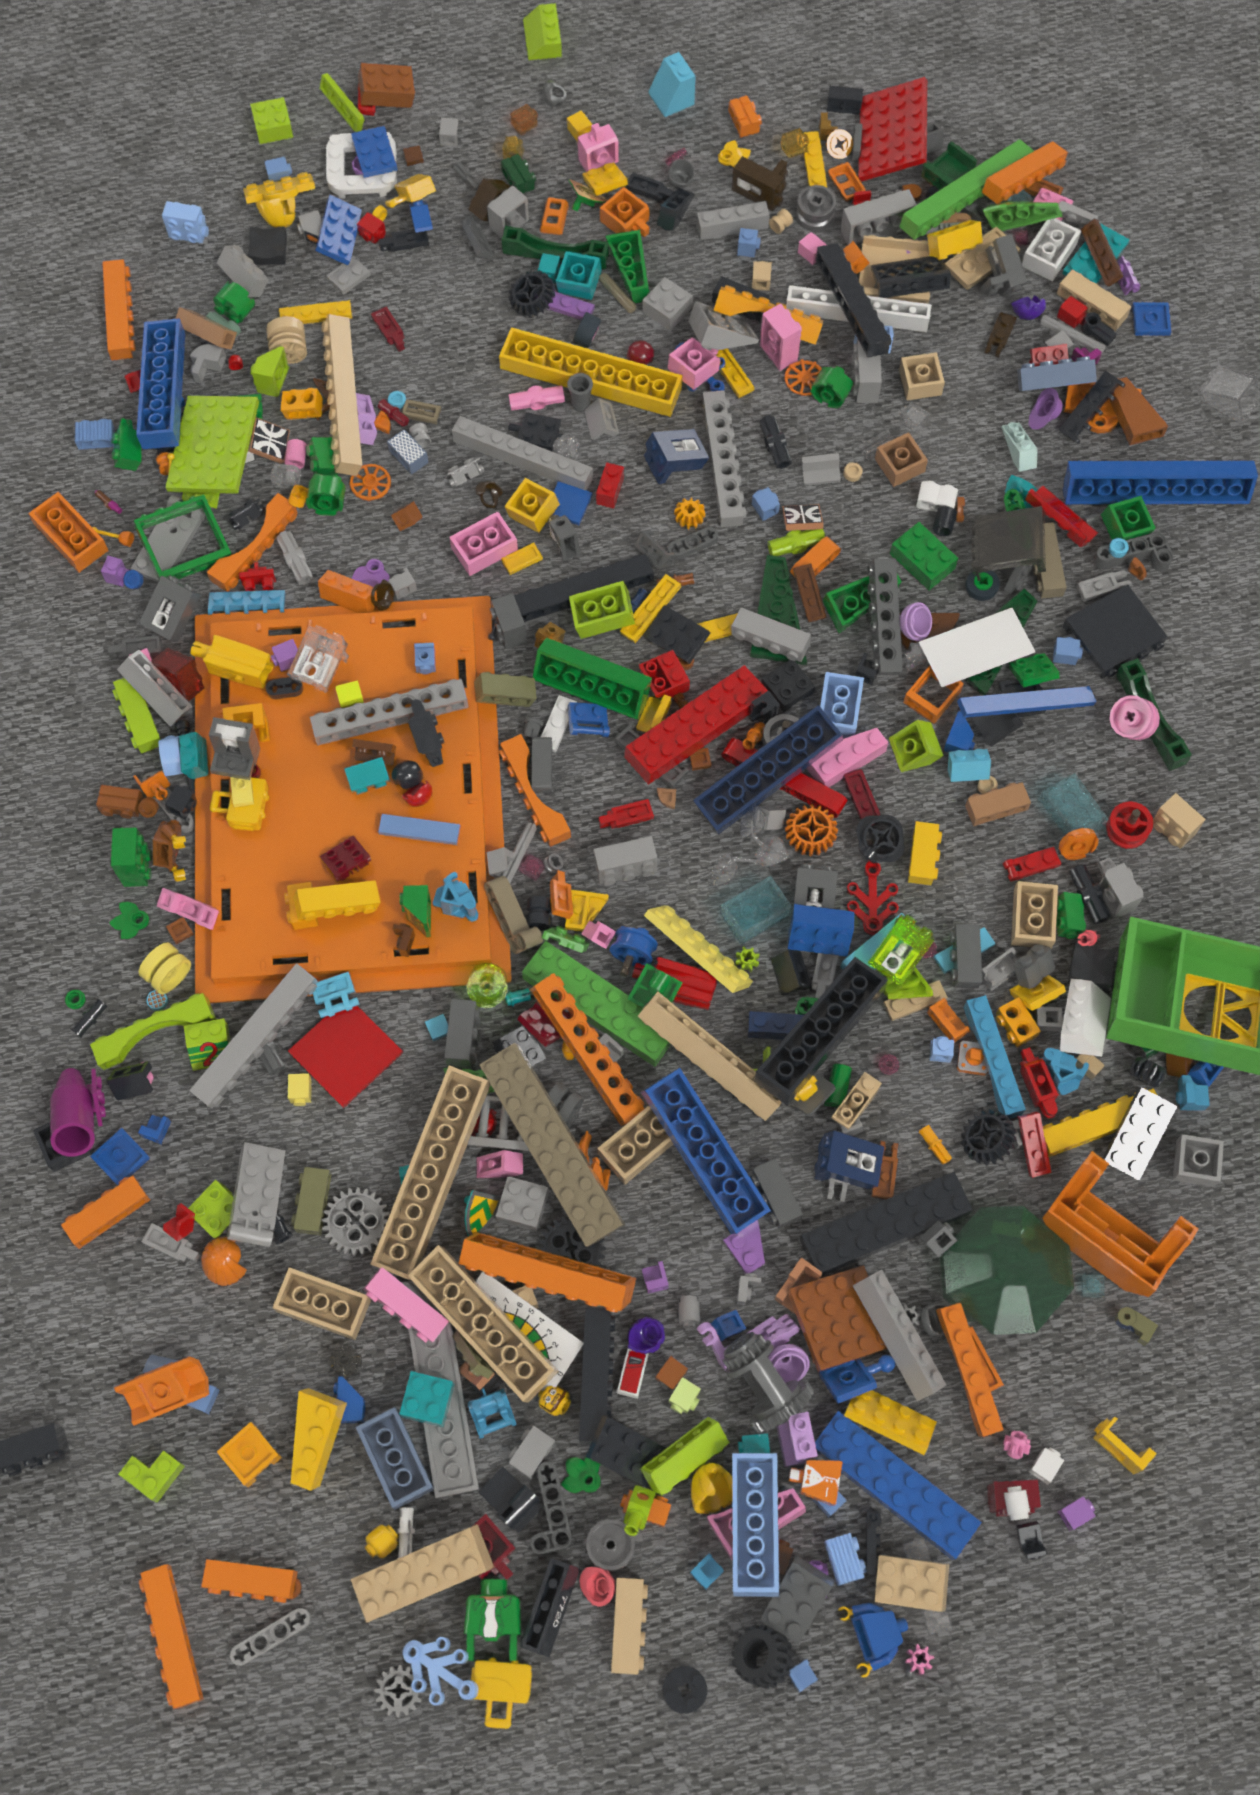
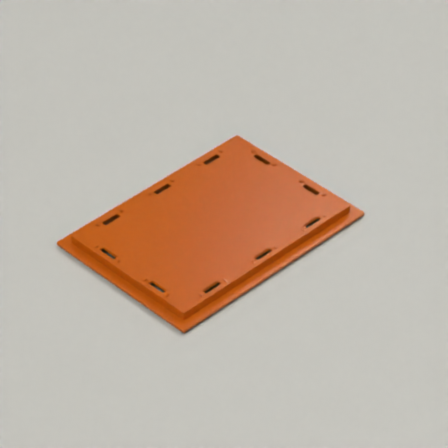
[195,596,512,1003]

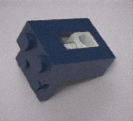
[644,429,709,484]
[814,1131,884,1189]

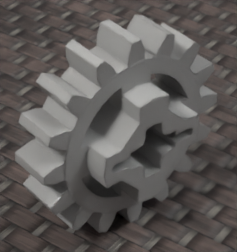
[374,1665,424,1717]

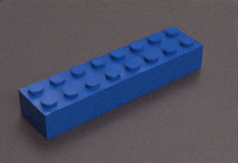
[136,318,185,449]
[641,1068,771,1234]
[815,1411,982,1560]

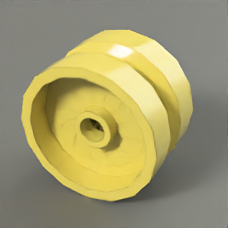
[138,942,191,994]

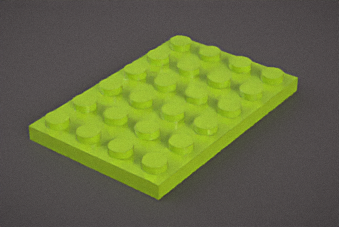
[165,396,259,494]

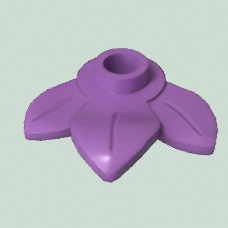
[352,559,390,587]

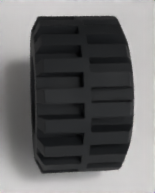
[731,1625,794,1689]

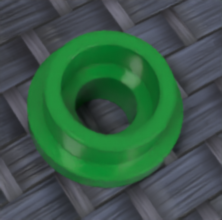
[65,990,86,1010]

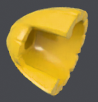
[255,197,295,228]
[691,1463,733,1514]

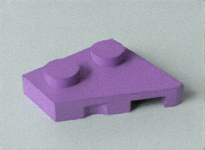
[723,1220,765,1273]

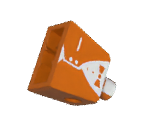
[789,1460,843,1506]

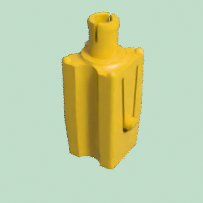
[191,635,274,689]

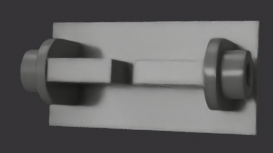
[445,458,484,487]

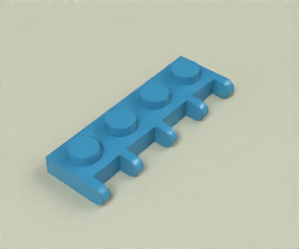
[208,590,286,615]

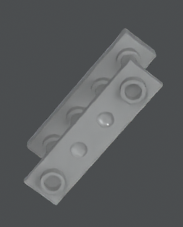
[467,1096,530,1151]

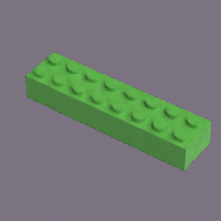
[522,941,671,1067]

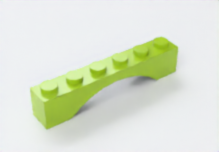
[90,993,217,1070]

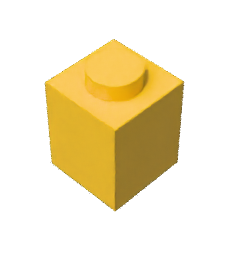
[567,111,592,142]

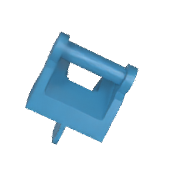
[433,872,479,922]
[1040,1048,1089,1095]
[467,1387,517,1439]

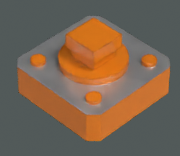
[957,1041,988,1076]

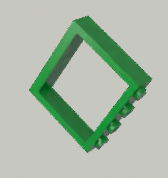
[134,494,231,580]

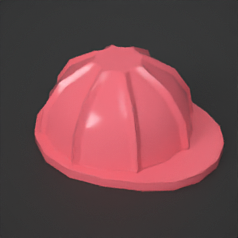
[580,1566,616,1607]

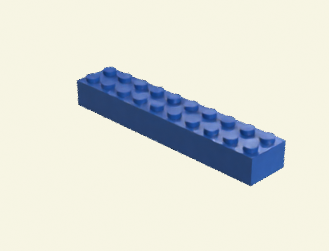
[1063,461,1258,504]

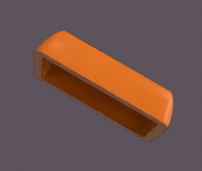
[828,162,865,202]
[540,197,569,235]

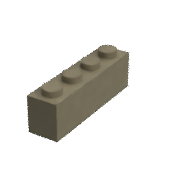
[1030,522,1067,598]

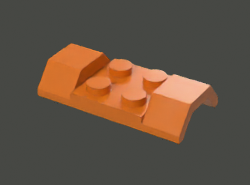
[114,1356,209,1426]

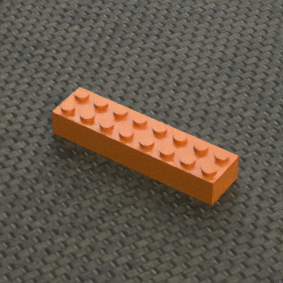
[459,1232,636,1312]

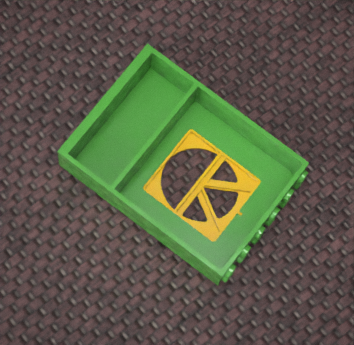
[1106,916,1260,1075]

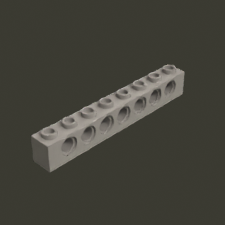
[702,390,746,527]
[310,679,469,746]

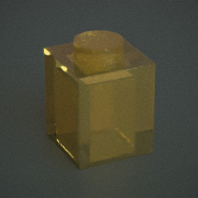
[781,128,809,158]

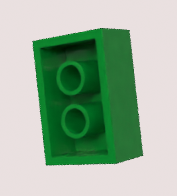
[890,522,958,591]
[111,828,152,887]

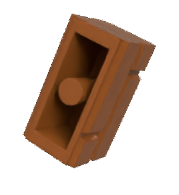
[96,785,143,819]

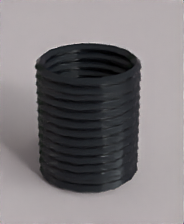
[932,506,957,537]

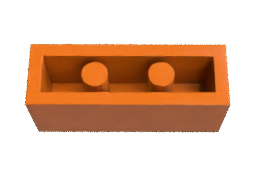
[318,570,377,613]

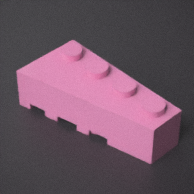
[363,1268,449,1343]
[707,1488,806,1560]

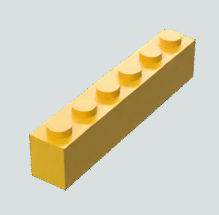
[1043,1088,1157,1157]

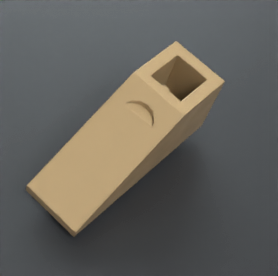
[831,1072,882,1130]

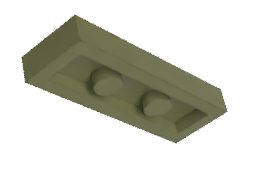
[452,1330,494,1379]

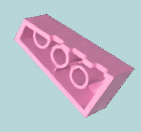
[806,728,888,787]

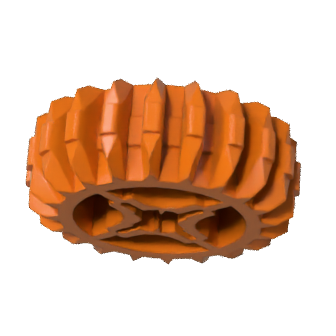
[785,804,838,857]

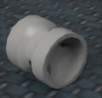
[409,423,431,448]

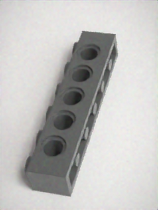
[866,559,903,676]

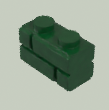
[501,154,536,194]

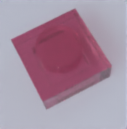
[665,147,687,166]
[519,854,545,881]

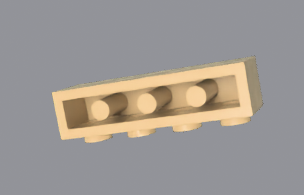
[1057,270,1131,331]
[611,1578,648,1675]

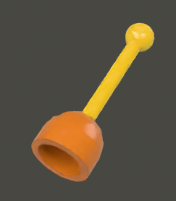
[92,527,134,547]

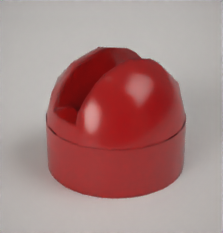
[228,355,243,370]

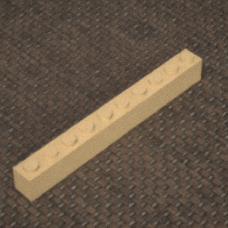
[321,314,362,476]

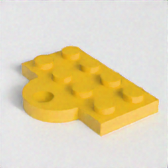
[243,172,315,204]

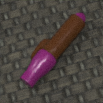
[95,490,122,514]

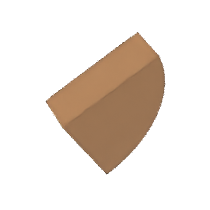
[657,788,676,809]

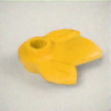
[718,140,751,167]

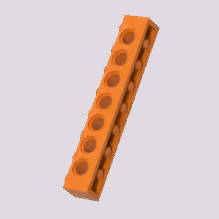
[530,973,644,1126]

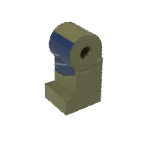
[1115,1307,1158,1346]

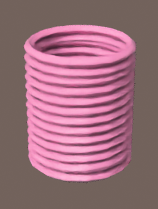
[284,439,307,469]

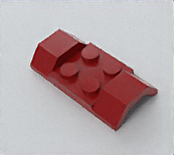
[1025,486,1098,547]

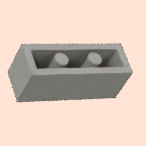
[217,245,269,297]

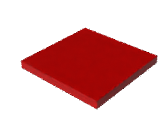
[288,998,403,1109]

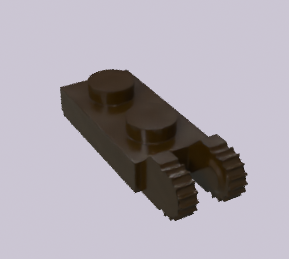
[985,312,1017,358]

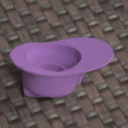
[1029,388,1063,429]

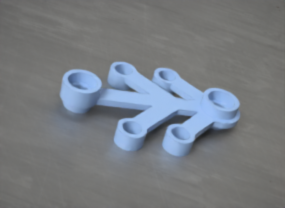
[403,1637,479,1705]

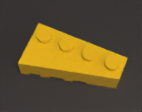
[291,1388,347,1491]

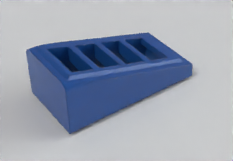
[1188,1061,1224,1087]

